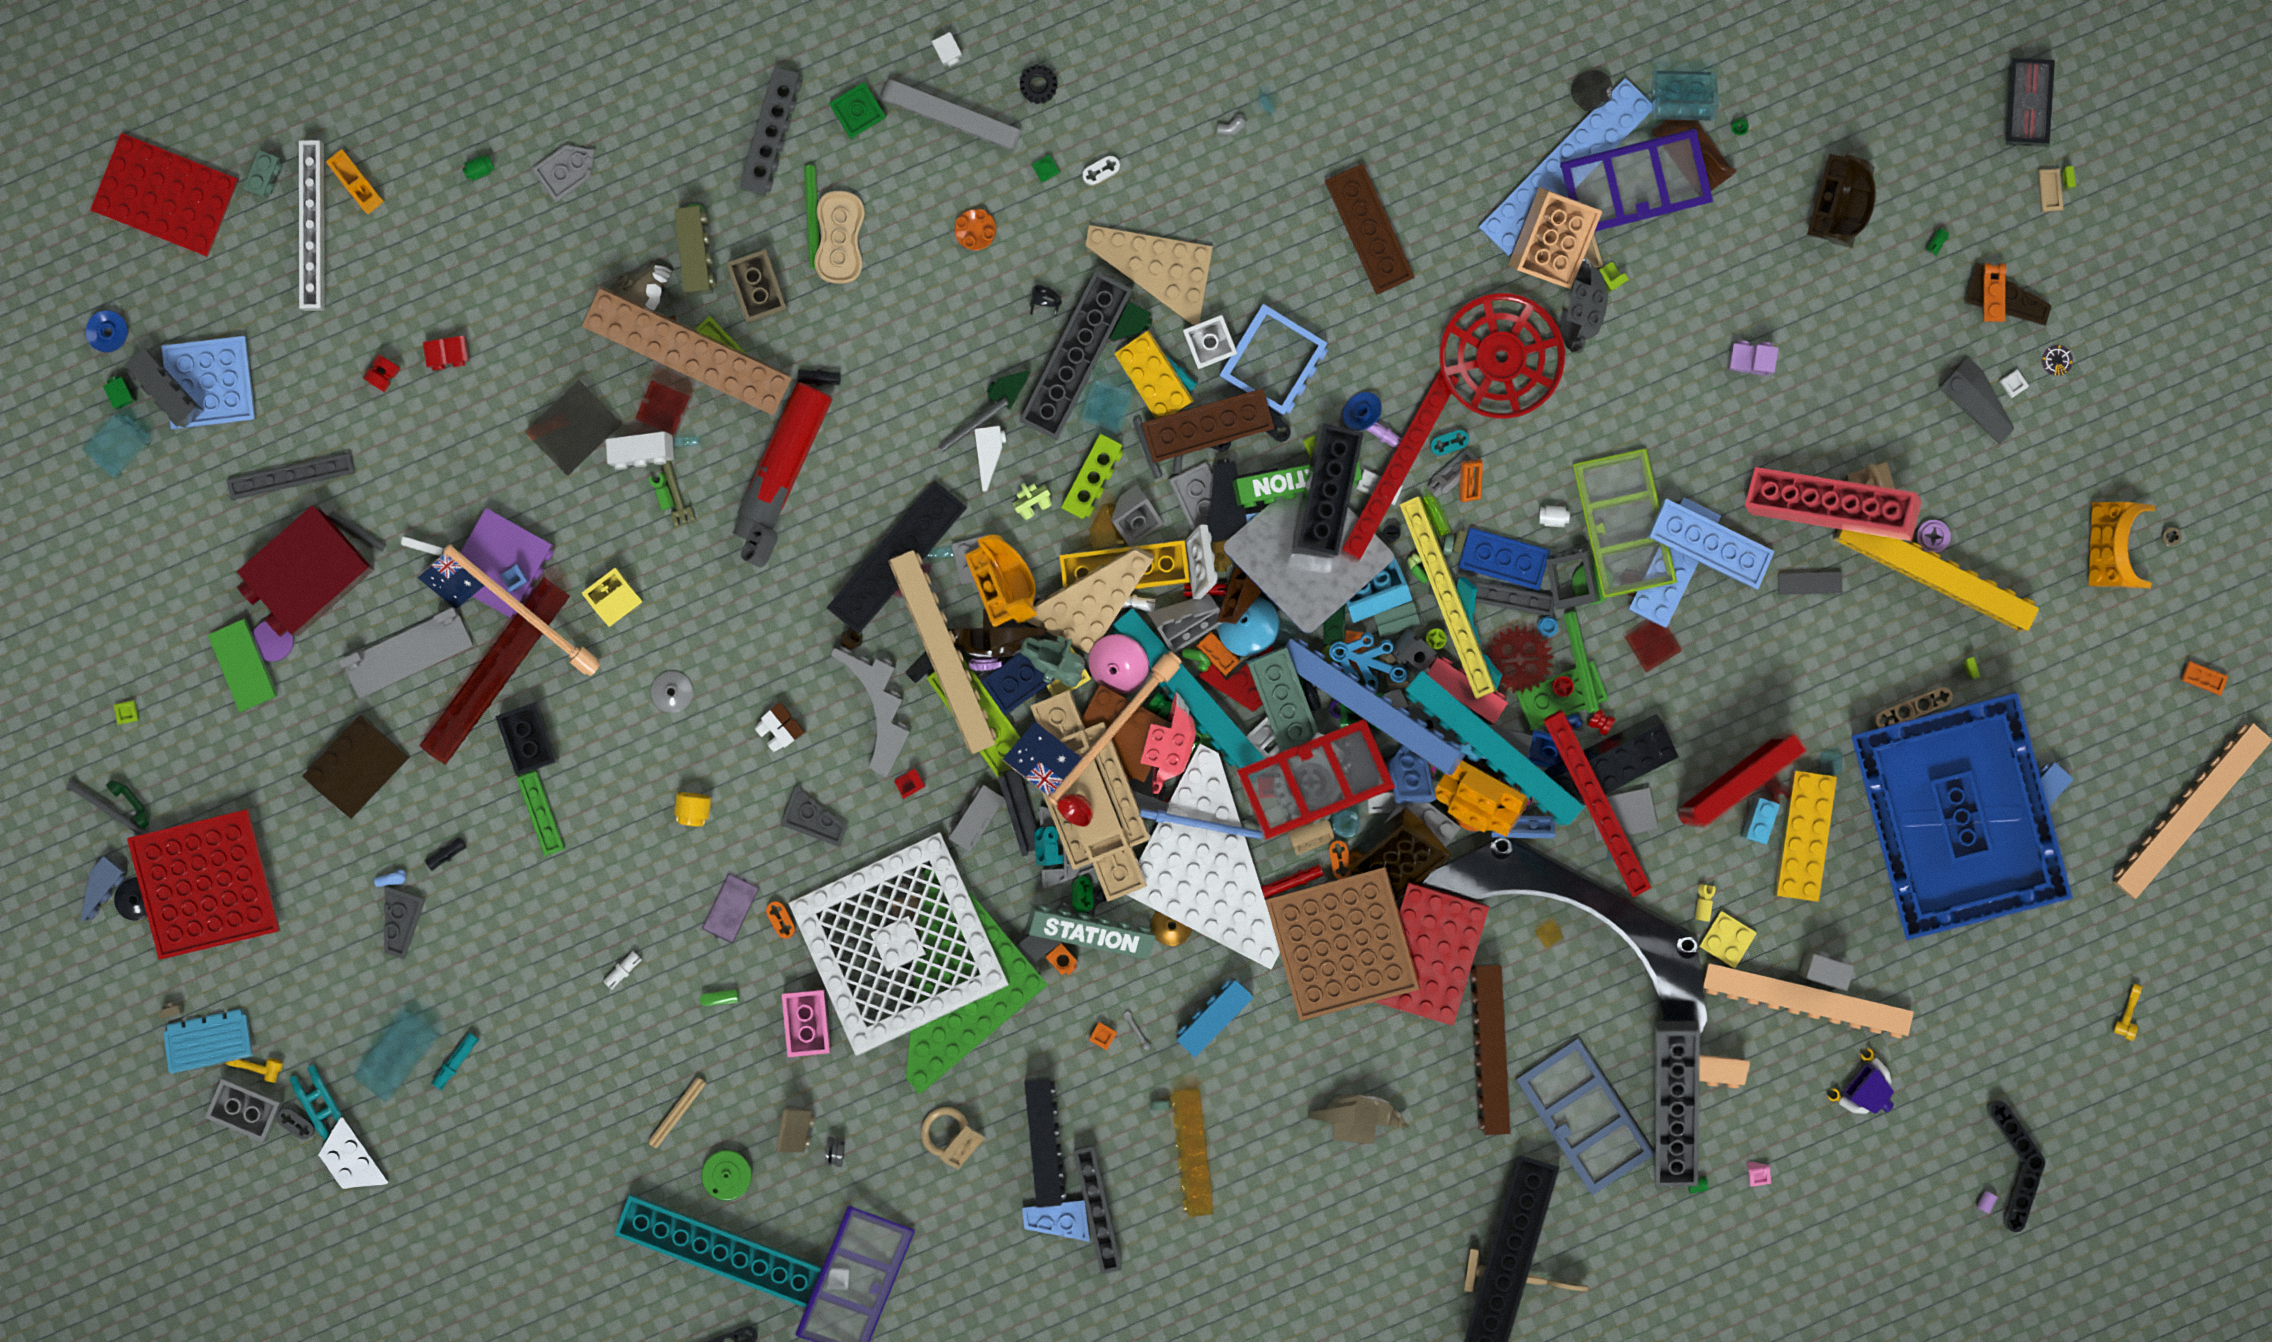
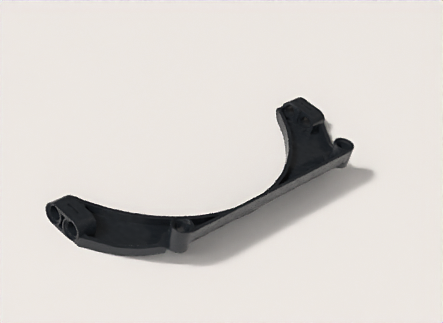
[1421,837,1708,1034]

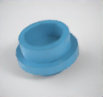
[1537,616,1558,637]

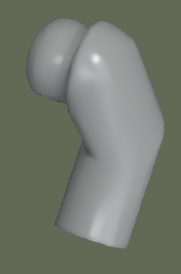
[1217,114,1246,135]

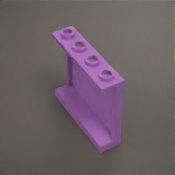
[461,508,555,618]

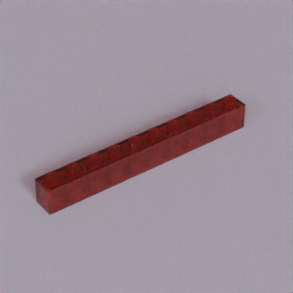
[419,577,570,765]

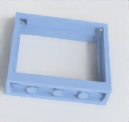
[1219,304,1328,416]

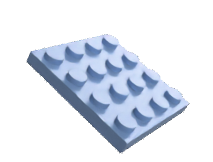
[161,336,256,430]

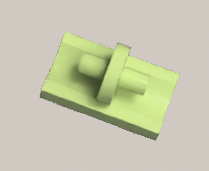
[1012,482,1052,520]

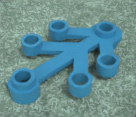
[1329,632,1407,688]

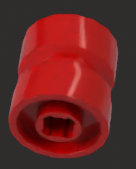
[362,354,401,393]

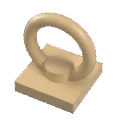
[1846,462,1895,489]
[921,1107,985,1170]

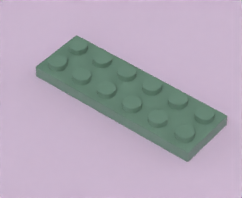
[1247,646,1319,753]

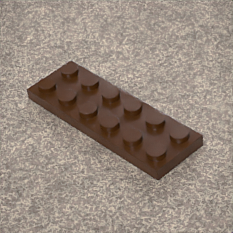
[1324,163,1415,295]
[1142,388,1275,463]

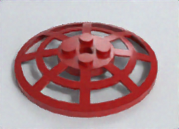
[1439,293,1565,419]

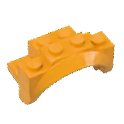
[964,535,1037,627]
[1435,760,1529,837]

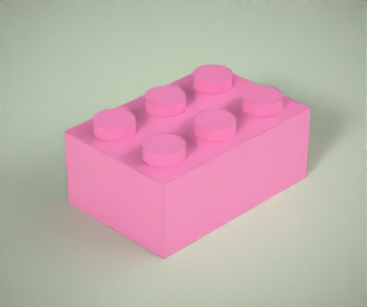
[782,989,831,1057]

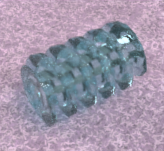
[1332,811,1360,838]

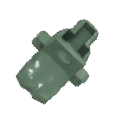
[1021,636,1085,687]

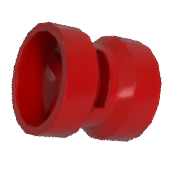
[1551,676,1574,697]
[1587,709,1615,736]

